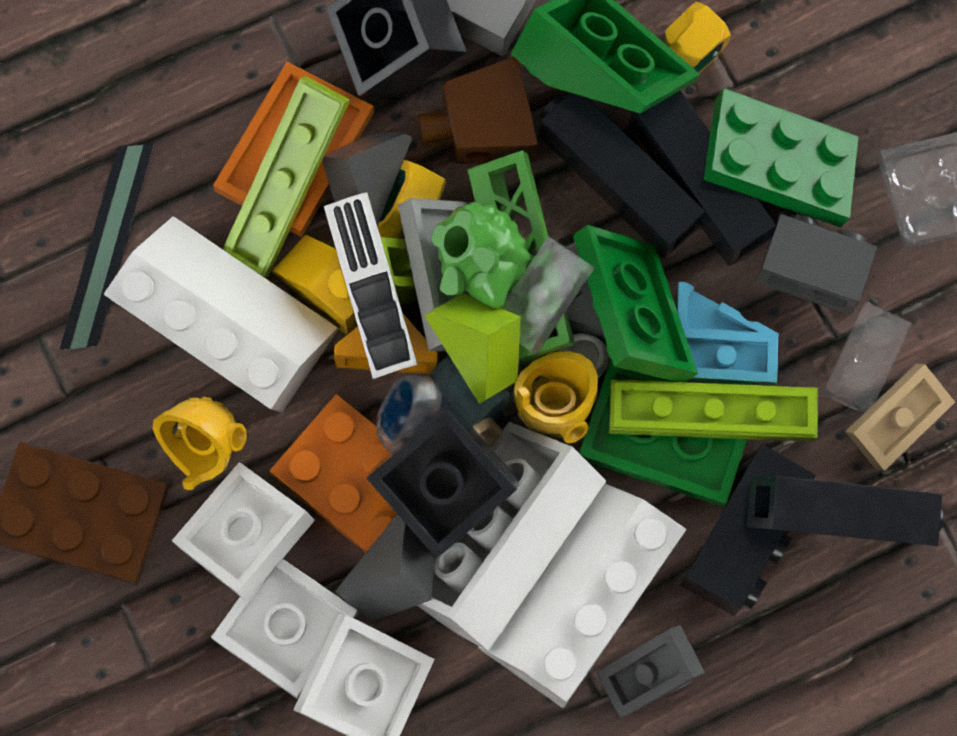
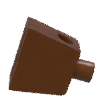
[417,57,538,164]

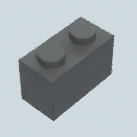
[756,214,877,315]

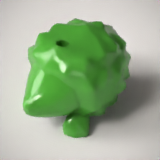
[431,201,530,309]

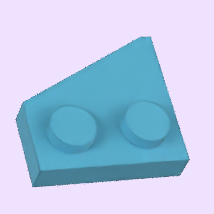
[676,282,779,386]

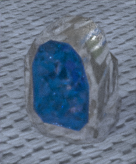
[376,376,444,452]

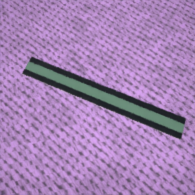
[59,143,154,350]

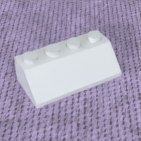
[104,216,339,413]
[417,422,606,651]
[478,483,687,709]

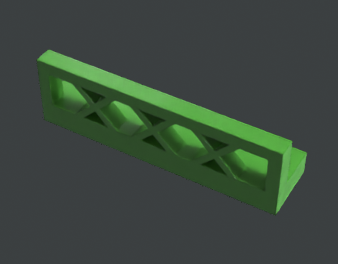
[468,150,575,366]

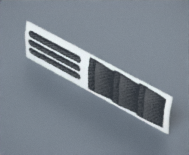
[324,192,417,379]

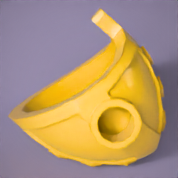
[514,351,598,444]
[152,397,247,490]

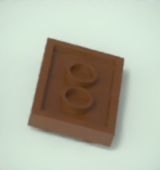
[0,442,169,585]

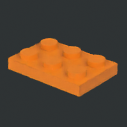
[213,62,374,237]
[269,394,399,553]

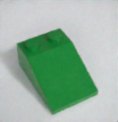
[511,0,700,113]

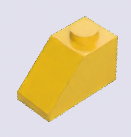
[272,235,358,335]

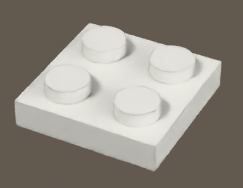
[172,462,315,601]
[211,559,359,699]
[294,613,435,736]

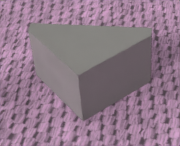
[447,0,536,57]

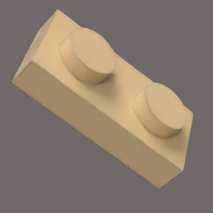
[845,364,955,471]

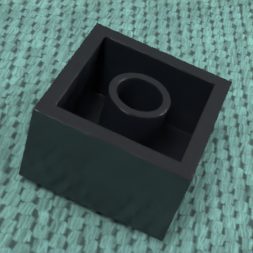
[326,0,467,99]
[366,401,519,558]

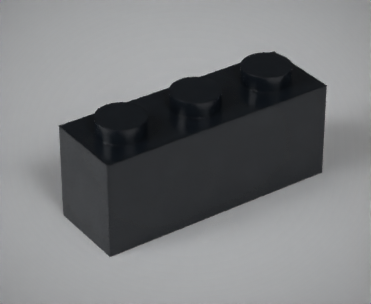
[680,444,816,616]

